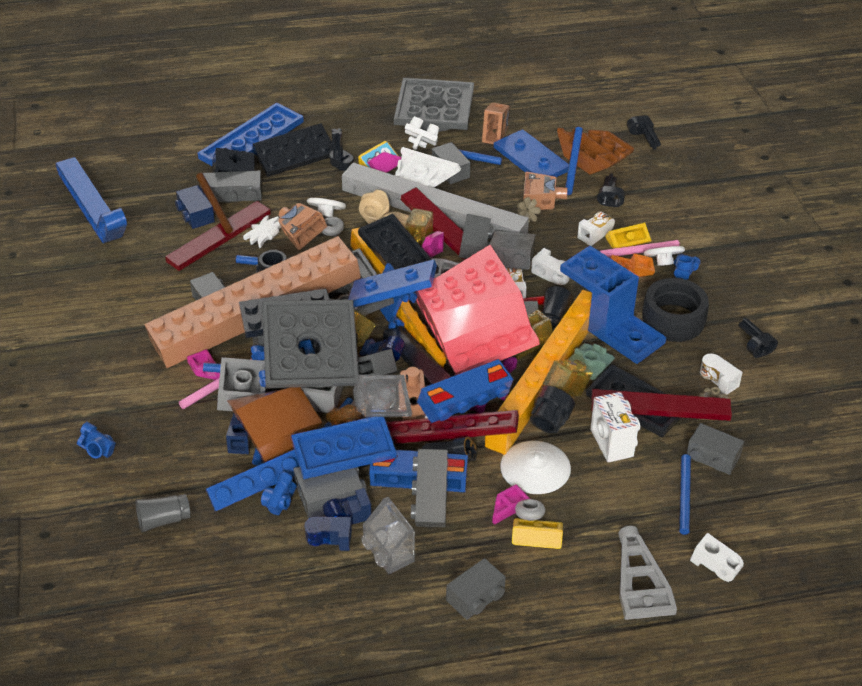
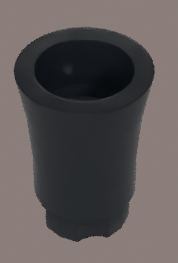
[539,286,573,334]

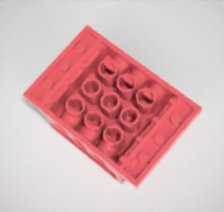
[416,245,540,375]

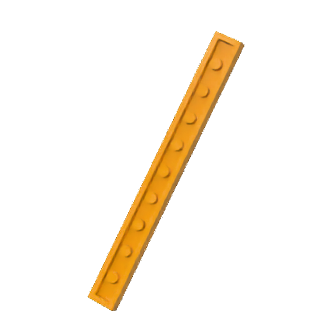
[350,228,446,369]

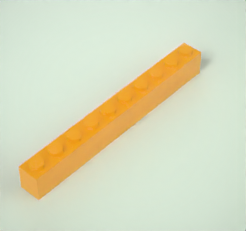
[485,290,592,455]

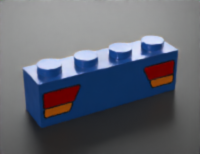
[417,359,513,423]
[370,450,468,492]

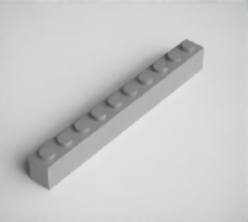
[342,163,529,239]

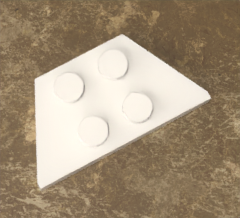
[395,147,461,188]

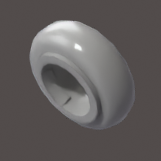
[322,217,344,236]
[515,499,545,521]

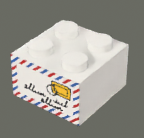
[591,392,640,462]

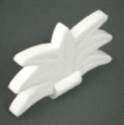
[243,215,281,248]

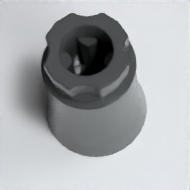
[135,494,190,533]

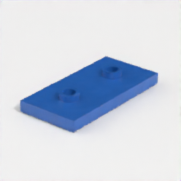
[494,129,569,177]
[348,259,437,308]
[291,415,397,480]

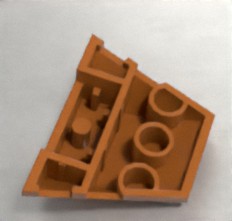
[557,128,634,175]
[227,387,322,463]

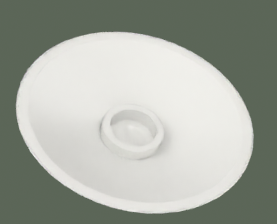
[500,441,571,494]

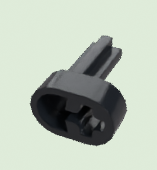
[627,115,661,150]
[330,128,354,171]
[597,173,626,207]
[738,317,778,358]
[422,436,477,462]

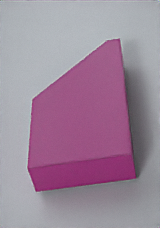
[367,152,402,173]
[422,231,444,258]
[187,349,220,380]
[492,484,530,525]

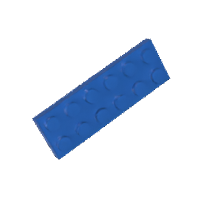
[198,103,304,166]

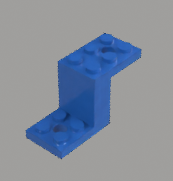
[560,246,666,364]

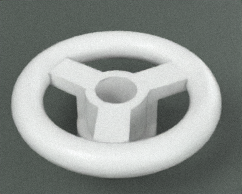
[307,198,346,217]
[644,246,685,266]

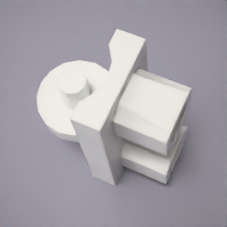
[405,117,439,150]

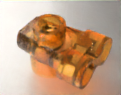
[326,404,361,426]

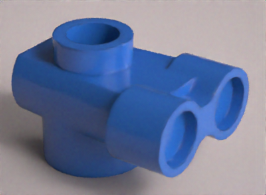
[674,254,700,280]
[77,422,116,458]
[261,472,297,515]

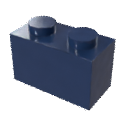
[175,185,215,229]

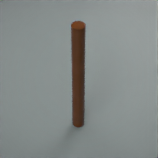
[196,173,233,234]

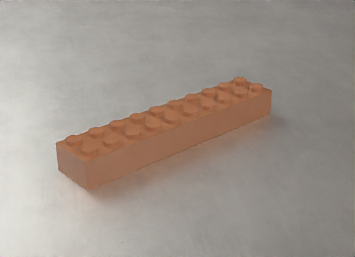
[144,236,361,368]

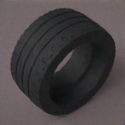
[642,278,709,342]

